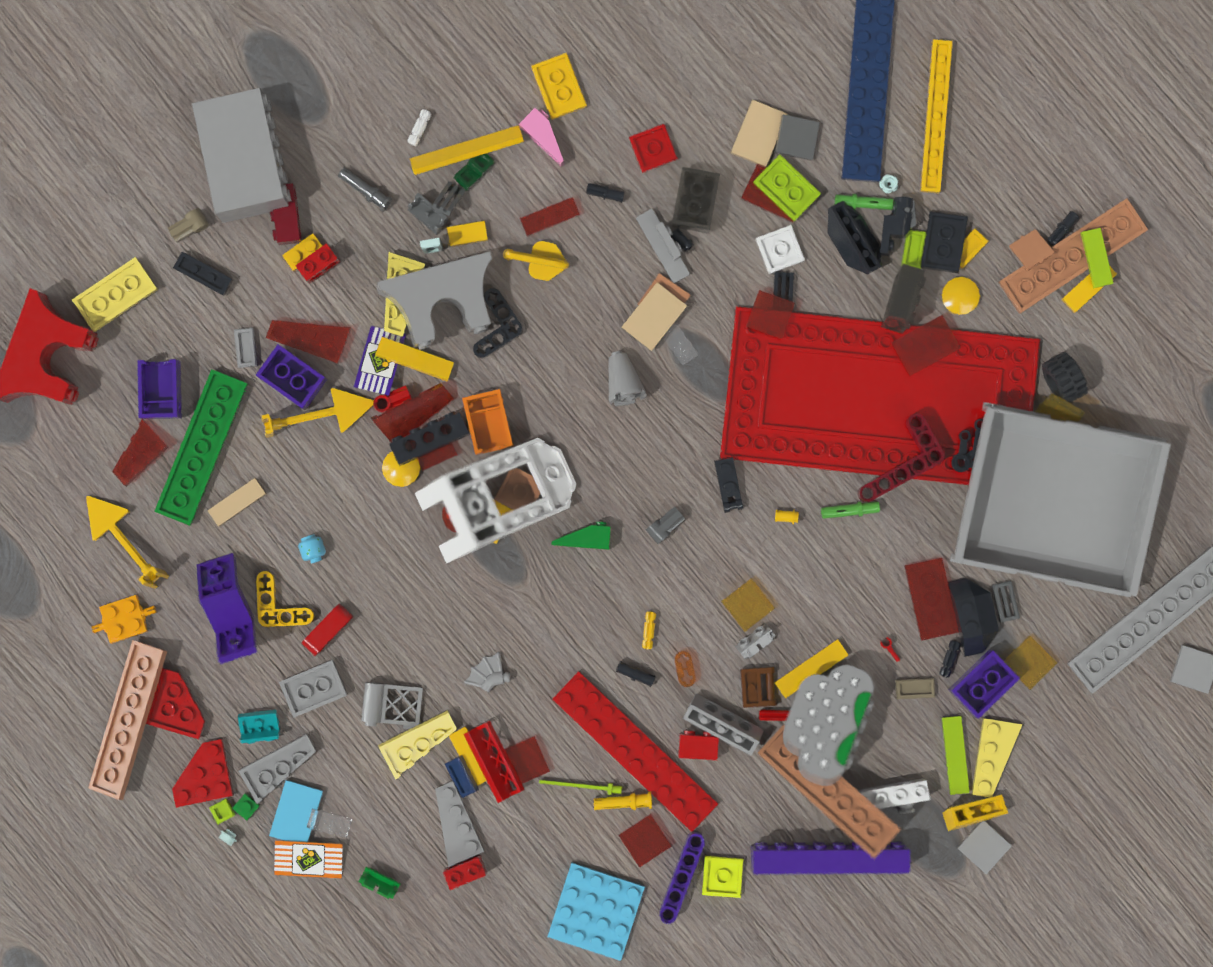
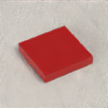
[629,124,678,173]

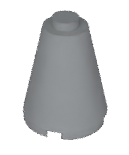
[608,351,647,406]

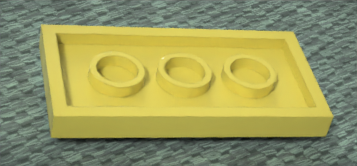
[72,257,158,332]

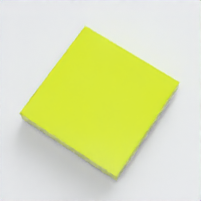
[702,855,743,898]

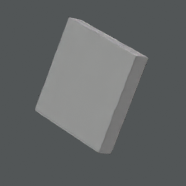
[1170,645,1213,694]
[957,821,1012,875]

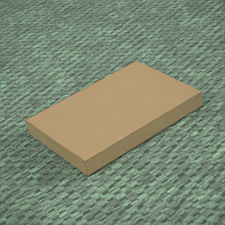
[731,100,788,168]
[621,282,687,351]

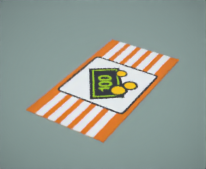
[274,841,342,879]

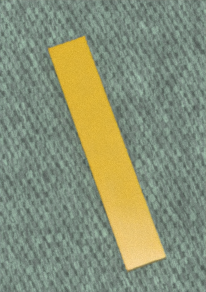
[409,125,524,175]

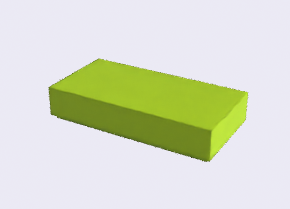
[901,230,926,271]

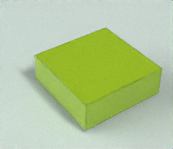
[209,798,236,824]

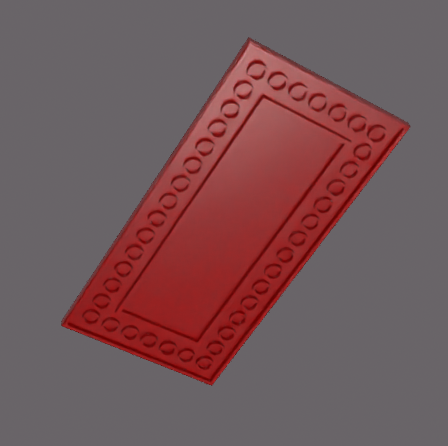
[720,306,1040,485]

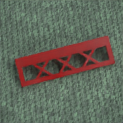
[463,721,525,803]

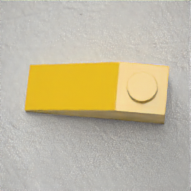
[942,795,1008,831]

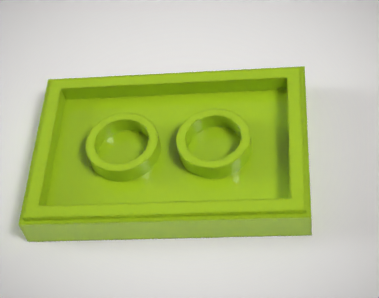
[753,154,821,222]

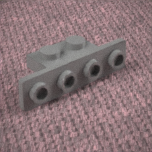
[636,209,689,283]

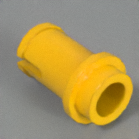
[775,509,799,525]

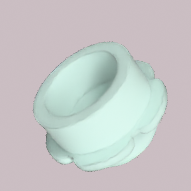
[879,175,898,193]
[219,829,237,846]

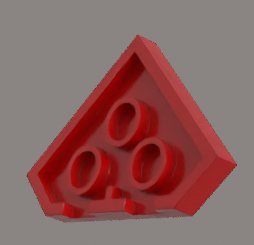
[146,668,206,740]
[172,739,234,808]

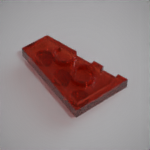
[112,419,169,486]

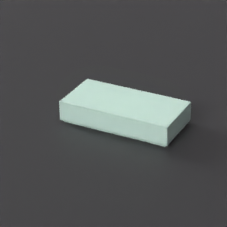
[420,238,443,254]

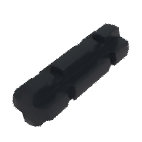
[939,640,961,678]

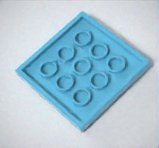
[547,862,645,961]

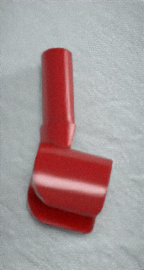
[880,637,901,662]

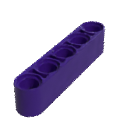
[659,831,705,924]

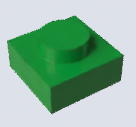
[232,793,260,821]

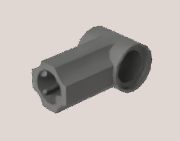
[646,507,685,544]

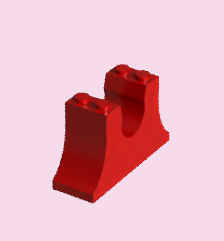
[0,288,98,405]

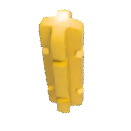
[642,611,656,649]

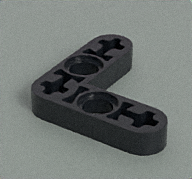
[473,288,522,359]

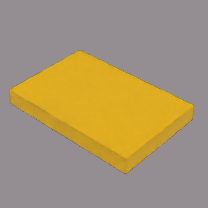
[531,52,587,120]

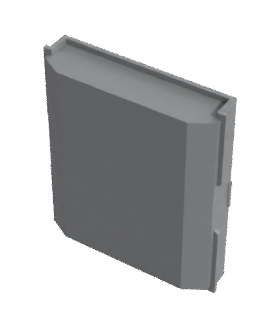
[950,402,1171,597]

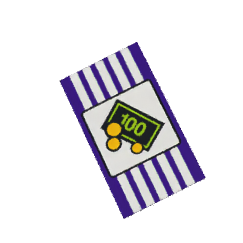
[354,326,406,395]

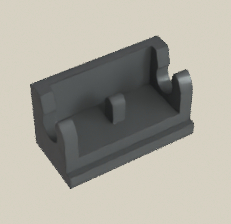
[407,193,449,235]

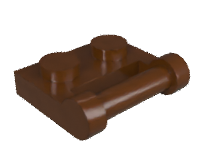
[740,667,777,708]

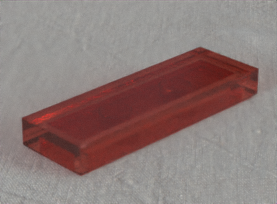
[520,197,580,237]

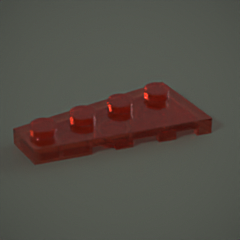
[266,320,351,364]
[371,383,454,443]

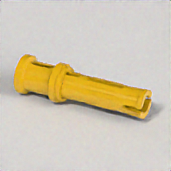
[594,791,652,810]

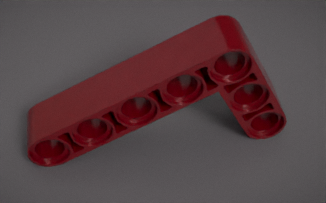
[857,413,944,502]

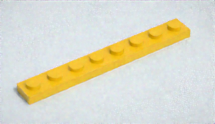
[920,39,952,193]

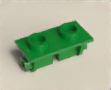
[358,866,401,899]

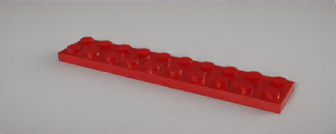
[552,671,718,832]

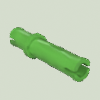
[834,194,893,210]
[821,501,880,519]

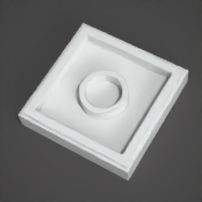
[755,225,805,274]

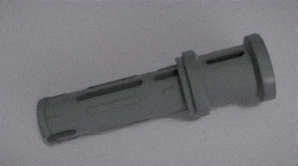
[338,167,392,212]

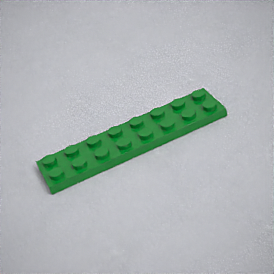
[154,369,248,526]

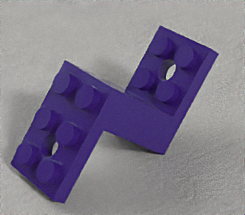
[197,553,257,664]

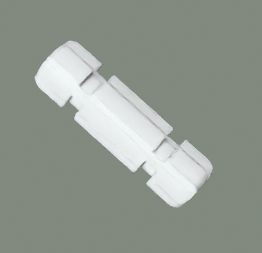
[408,109,431,146]

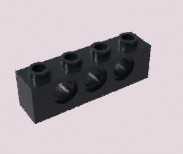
[389,411,469,467]

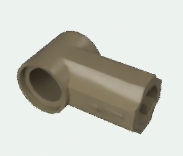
[168,208,209,242]

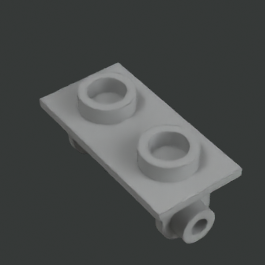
[735,623,776,659]

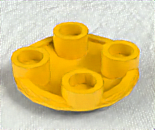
[942,277,980,315]
[382,452,421,487]

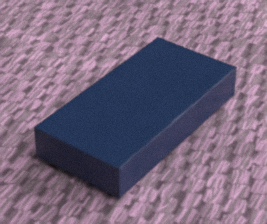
[445,755,479,798]

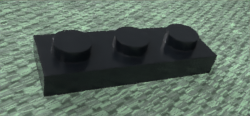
[173,252,233,296]

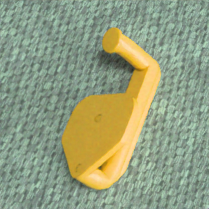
[503,241,569,281]

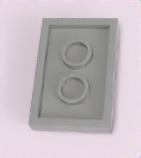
[279,660,348,718]

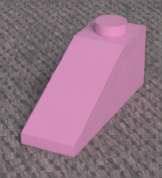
[519,108,564,167]

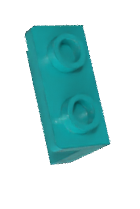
[238,709,280,744]

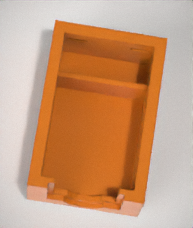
[462,389,514,455]

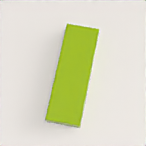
[1081,228,1114,289]

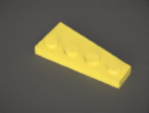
[384,252,425,337]
[378,710,457,779]
[971,718,1022,798]

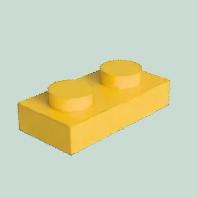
[282,233,322,272]

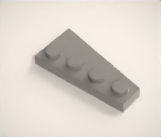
[239,733,316,804]
[435,781,484,867]

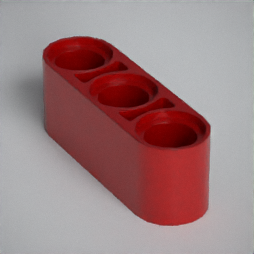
[301,603,354,656]

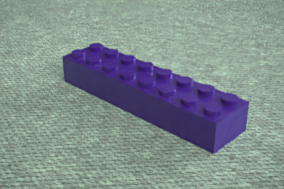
[751,841,910,874]

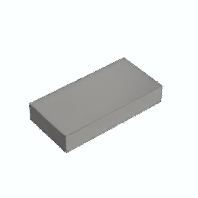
[234,328,258,368]

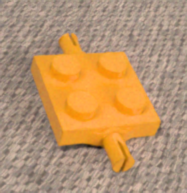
[91,595,157,644]

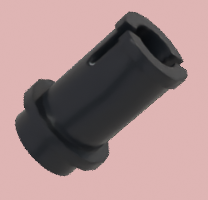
[671,228,694,252]

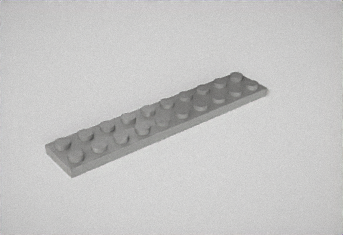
[1067,545,1213,694]

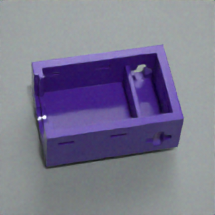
[137,359,182,419]

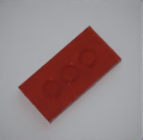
[904,557,959,641]

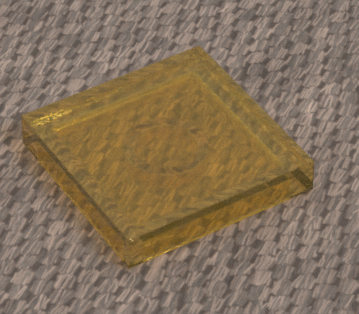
[1035,393,1085,423]
[721,578,775,632]
[1004,635,1057,690]

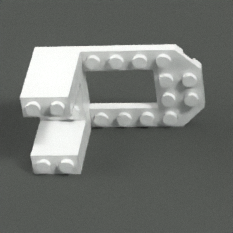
[415,438,576,564]

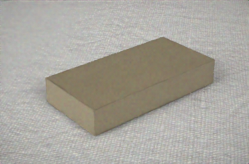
[895,678,935,699]

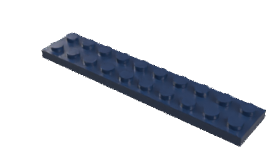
[841,0,894,183]

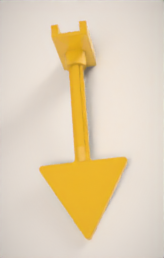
[261,388,374,438]
[86,496,170,589]

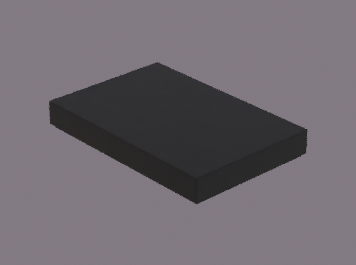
[921,211,968,273]

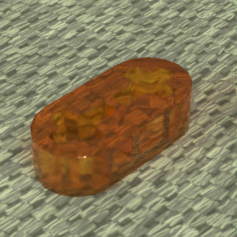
[674,651,695,687]

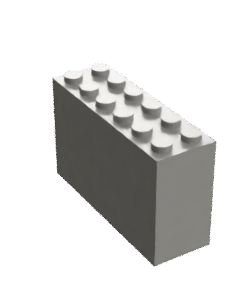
[192,88,291,223]

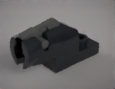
[880,197,916,256]

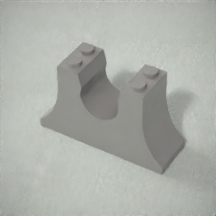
[376,252,492,350]

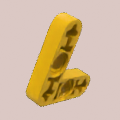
[256,571,315,627]

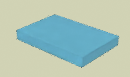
[269,780,323,842]

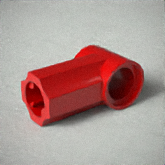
[373,385,413,413]

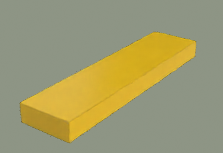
[375,337,454,381]
[774,639,848,699]

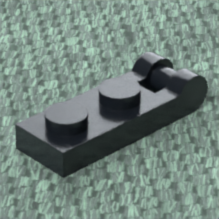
[714,457,743,513]

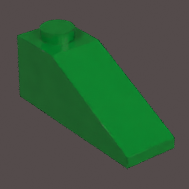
[551,522,611,550]

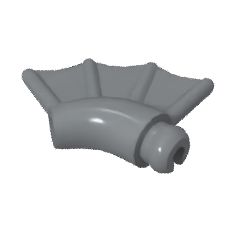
[464,652,511,692]

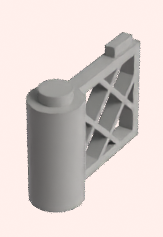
[361,682,423,729]

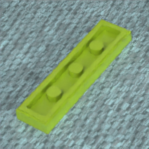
[941,716,970,795]

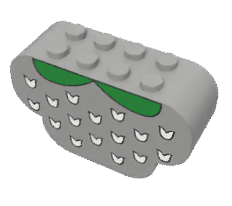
[783,665,874,786]

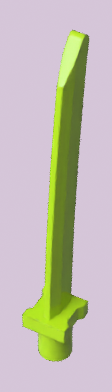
[539,780,622,795]

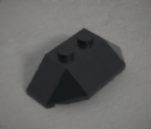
[827,201,882,275]
[947,578,999,657]

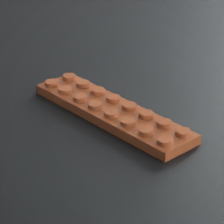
[998,198,1148,314]
[88,640,167,800]
[758,725,901,859]

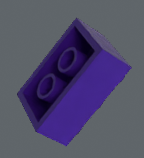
[256,344,328,410]
[948,650,1020,719]

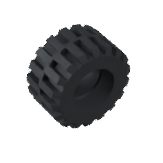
[1042,352,1088,405]

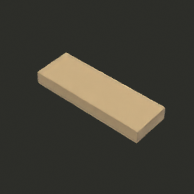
[208,478,266,527]

